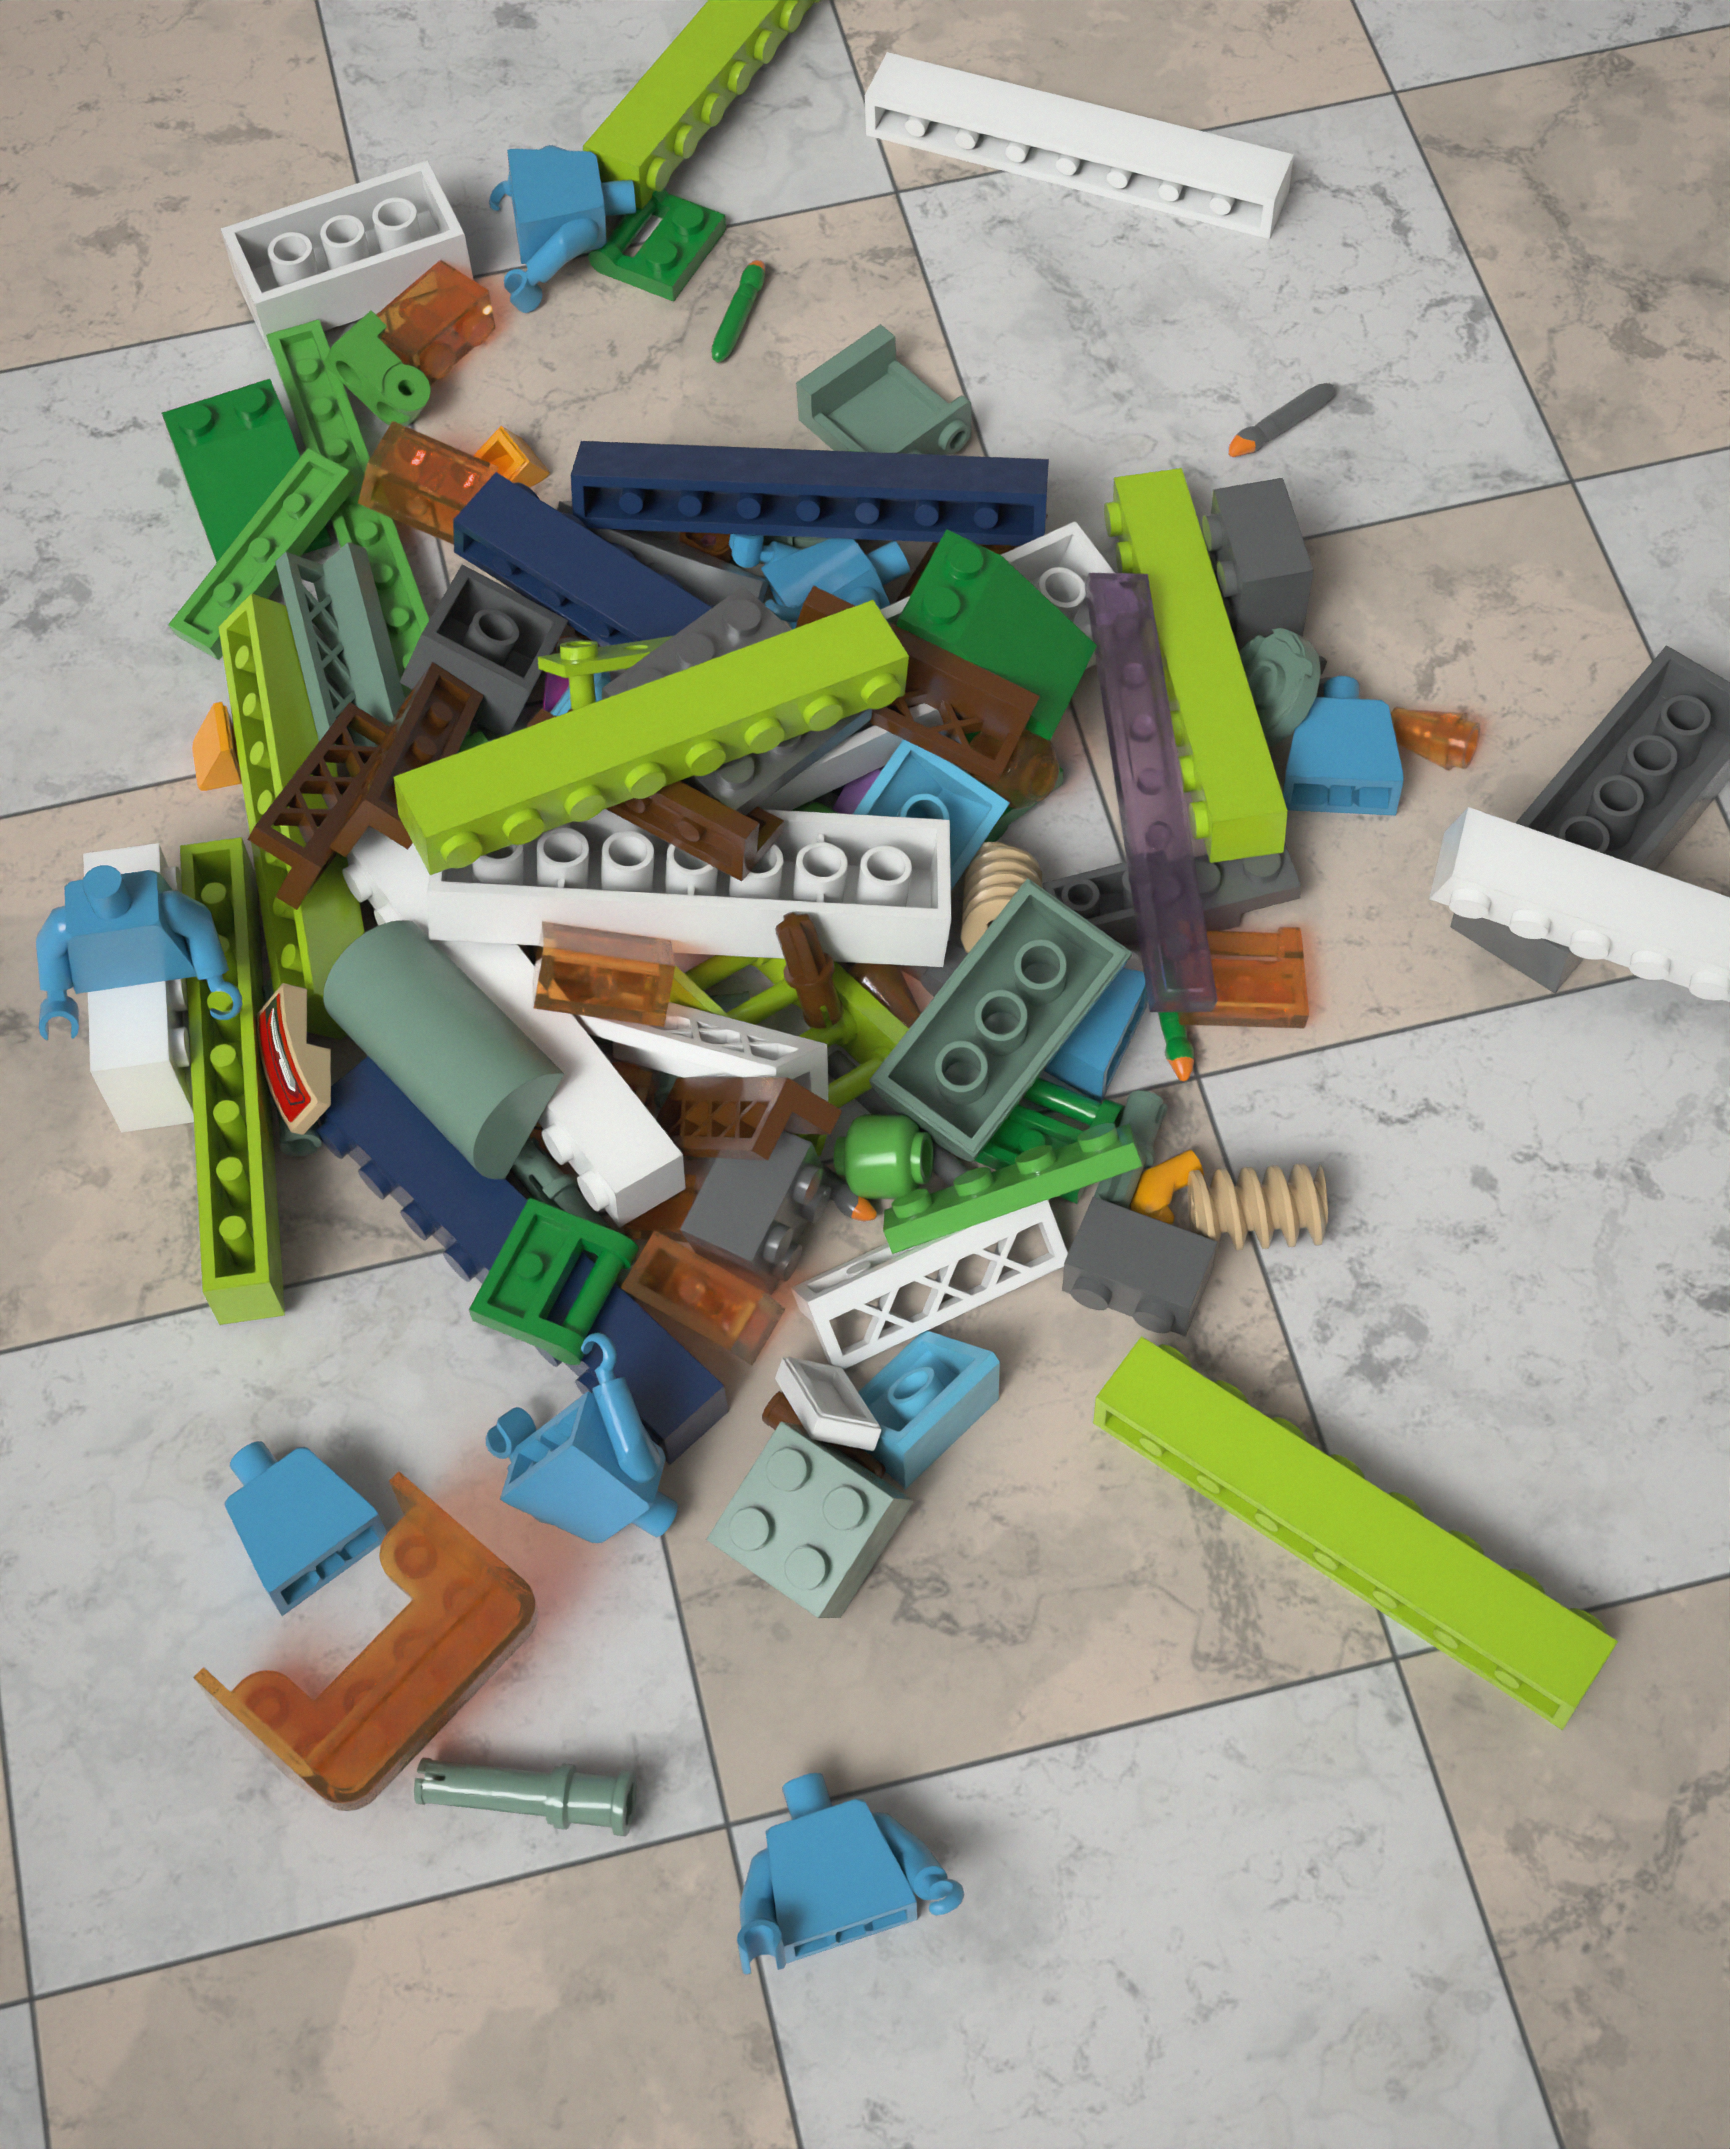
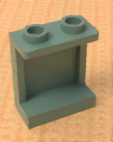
[796,324,971,455]

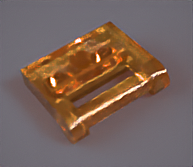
[1171,923,1309,1029]

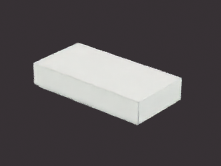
[775,1357,882,1451]

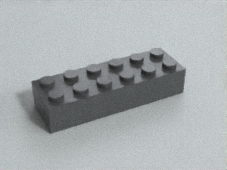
[1450,645,1730,993]

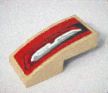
[257,983,331,1135]

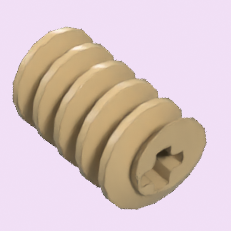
[961,842,1042,953]
[1188,1163,1328,1252]

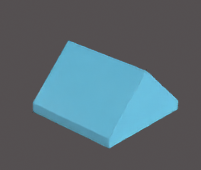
[853,739,1010,890]
[858,1331,1000,1490]

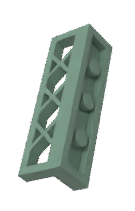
[275,542,405,765]

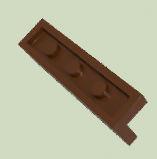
[795,585,1040,785]
[330,662,484,857]
[247,702,389,910]
[527,709,784,882]
[656,1077,842,1161]

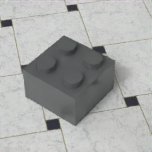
[1203,478,1314,652]
[399,564,568,736]
[680,1130,831,1295]

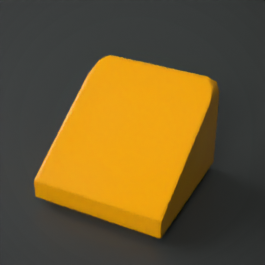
[464,426,550,488]
[192,702,242,791]

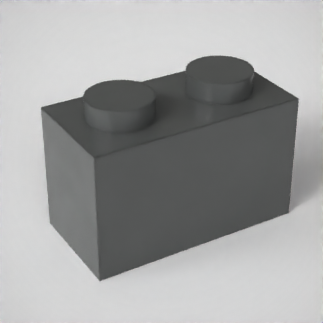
[1062,1197,1218,1337]

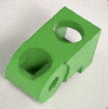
[323,310,431,427]

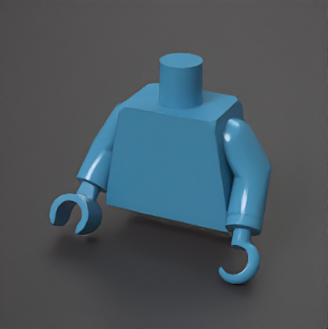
[489,145,636,313]
[729,534,910,629]
[36,865,243,1040]
[486,1333,678,1543]
[737,1773,965,1975]

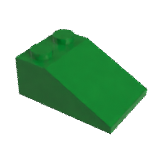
[162,379,332,563]
[896,529,1097,741]

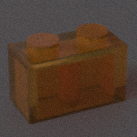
[376,260,496,386]
[358,421,499,545]
[532,921,675,1027]
[621,1230,786,1366]

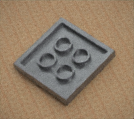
[602,585,872,815]

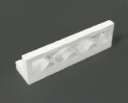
[576,991,828,1101]
[791,1200,1068,1370]

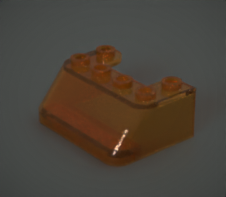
[193,1471,539,1811]

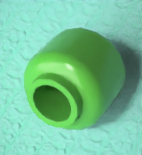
[834,1114,933,1200]

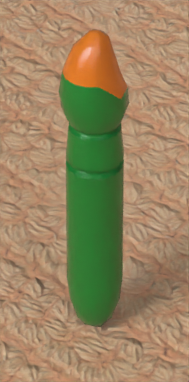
[711,260,766,363]
[1150,948,1194,1081]

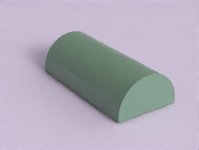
[869,878,1132,1162]
[323,920,564,1179]

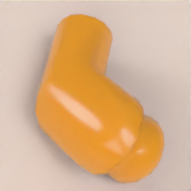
[1130,1149,1204,1225]

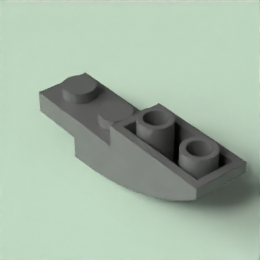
[557,501,769,605]
[1042,843,1301,944]

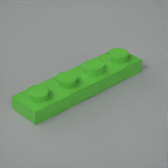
[168,448,358,660]
[883,1123,1143,1254]

